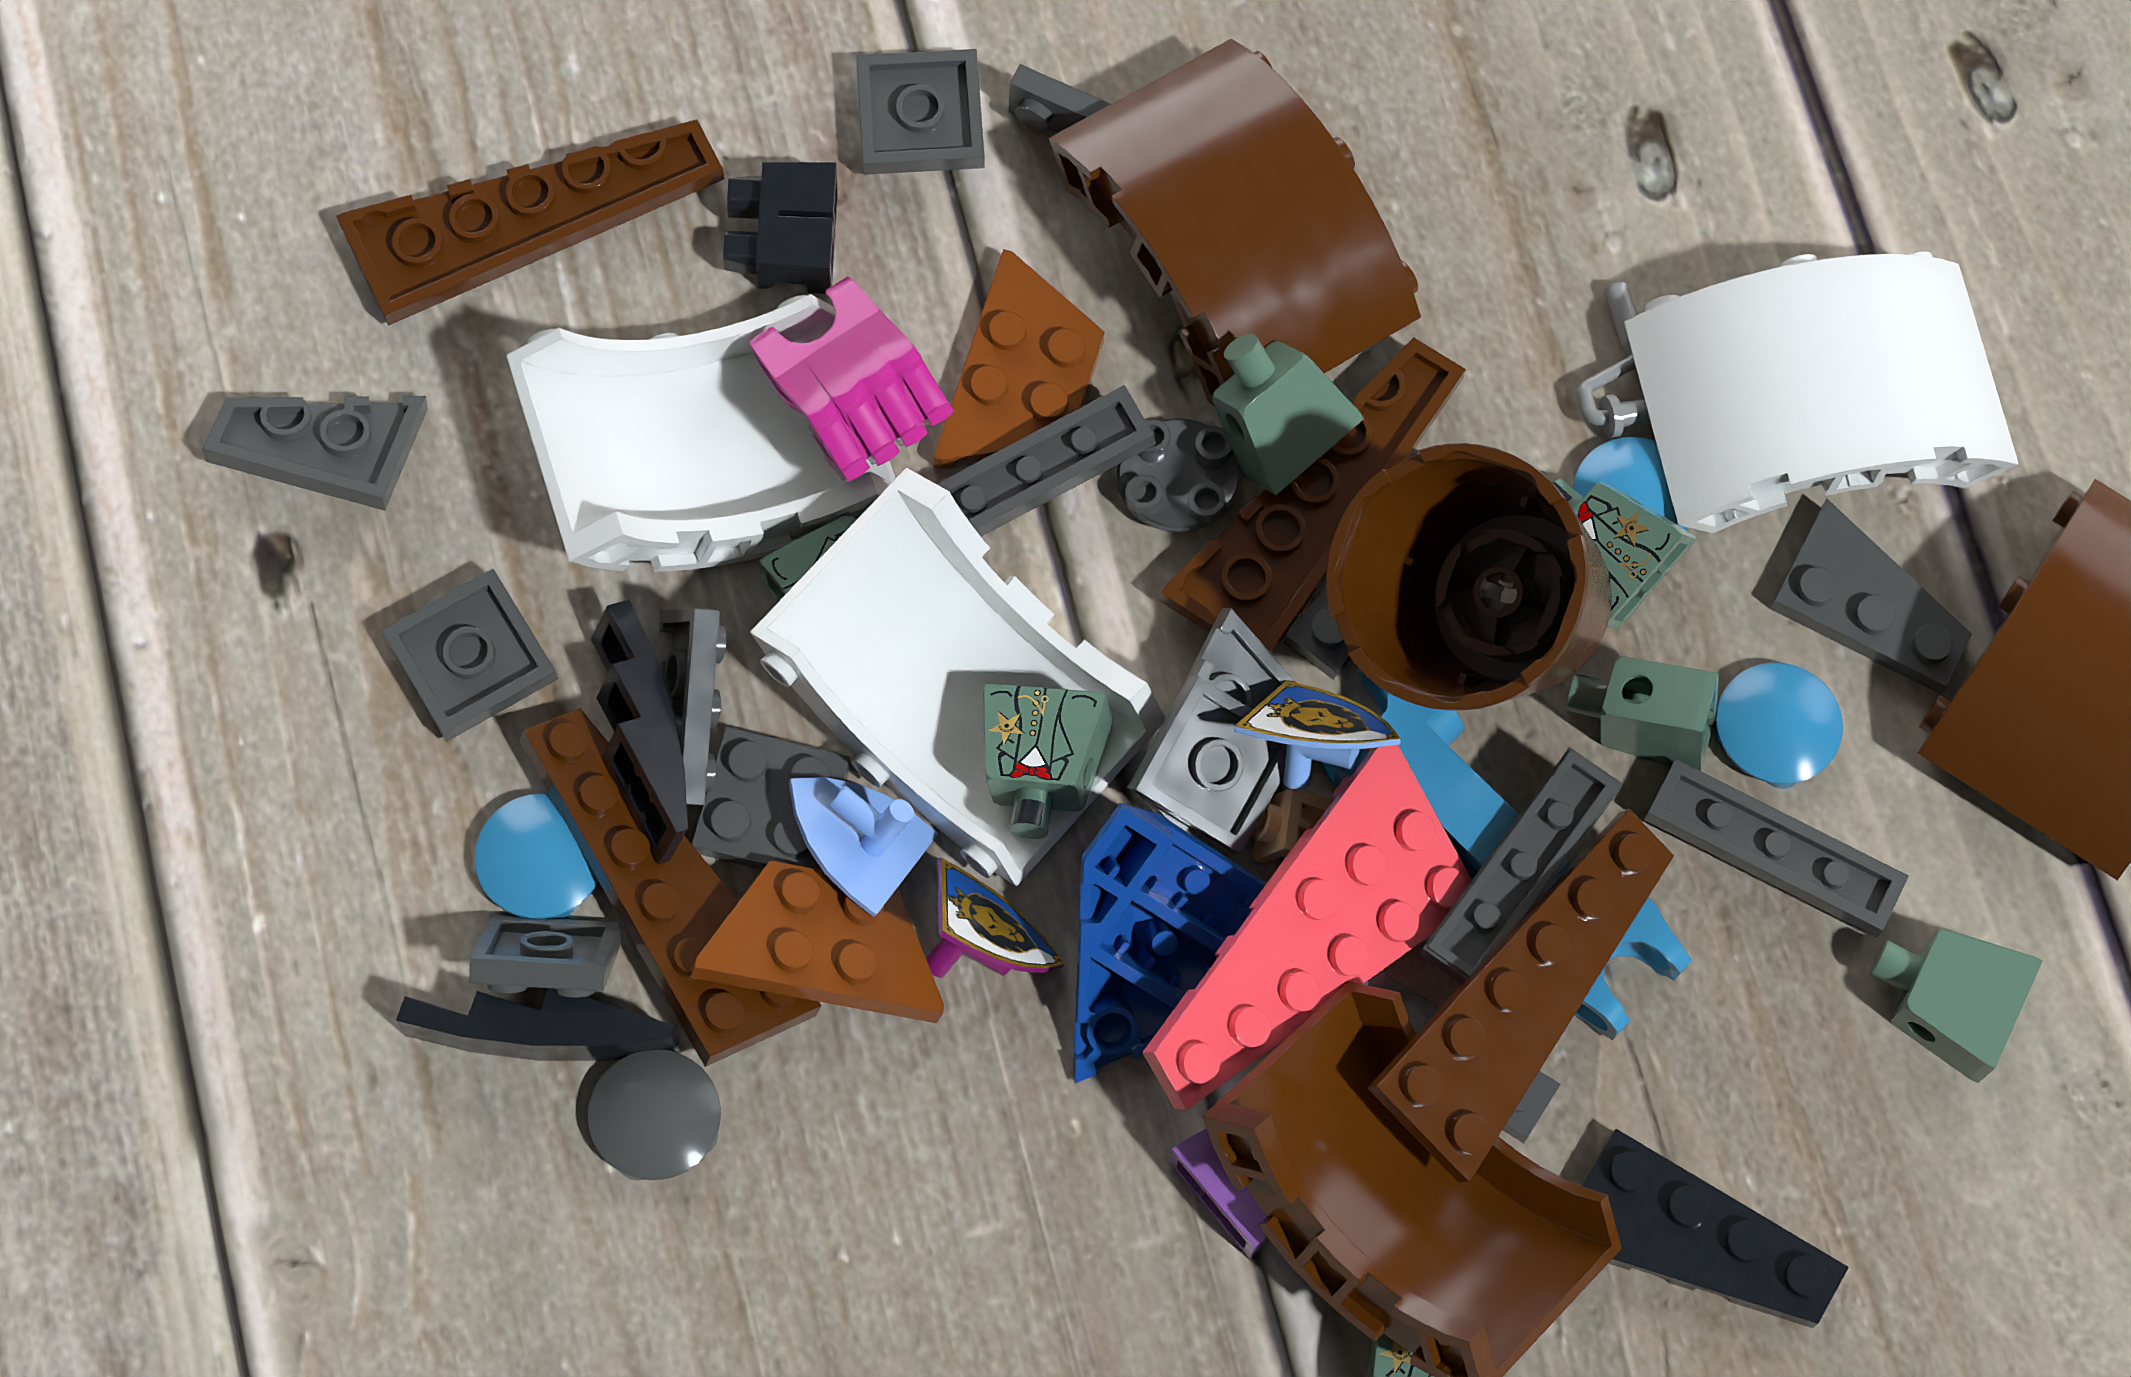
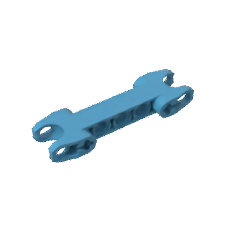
[1318,668,1692,1041]

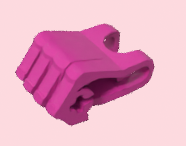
[748,276,954,482]

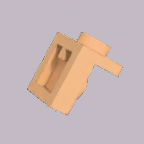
[1252,788,1333,863]

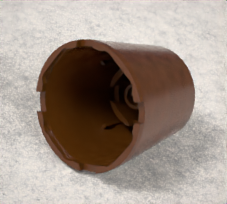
[1326,443,1612,711]

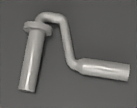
[1577,282,1651,438]

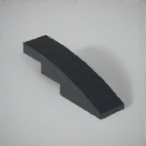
[590,599,688,864]
[396,988,680,1061]

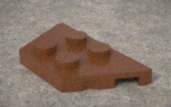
[933,249,1105,469]
[690,860,944,1023]

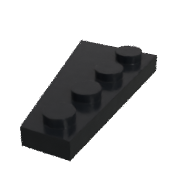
[1582,1129,1849,1328]

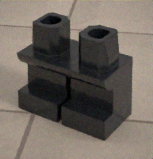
[723,162,838,294]

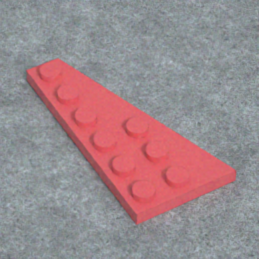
[1142,745,1472,1110]

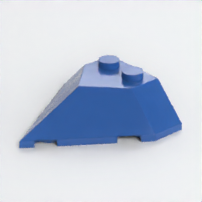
[1073,803,1267,1084]

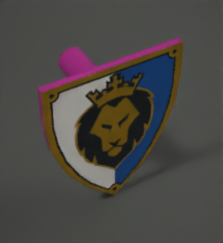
[926,857,1065,978]

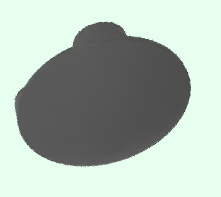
[1116,418,1241,532]
[588,1050,721,1181]

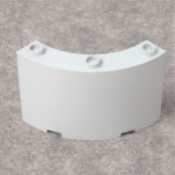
[1624,252,2019,533]
[506,294,896,572]
[750,468,1166,886]

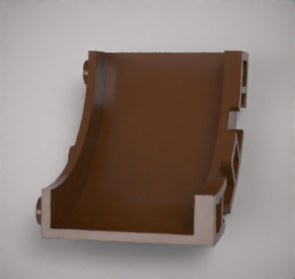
[1049,39,1421,406]
[1918,479,2131,881]
[1202,982,1622,1377]

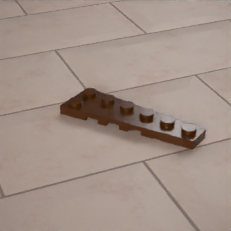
[336,119,725,326]
[1159,337,1466,654]
[520,708,822,1067]
[1368,809,1674,1183]

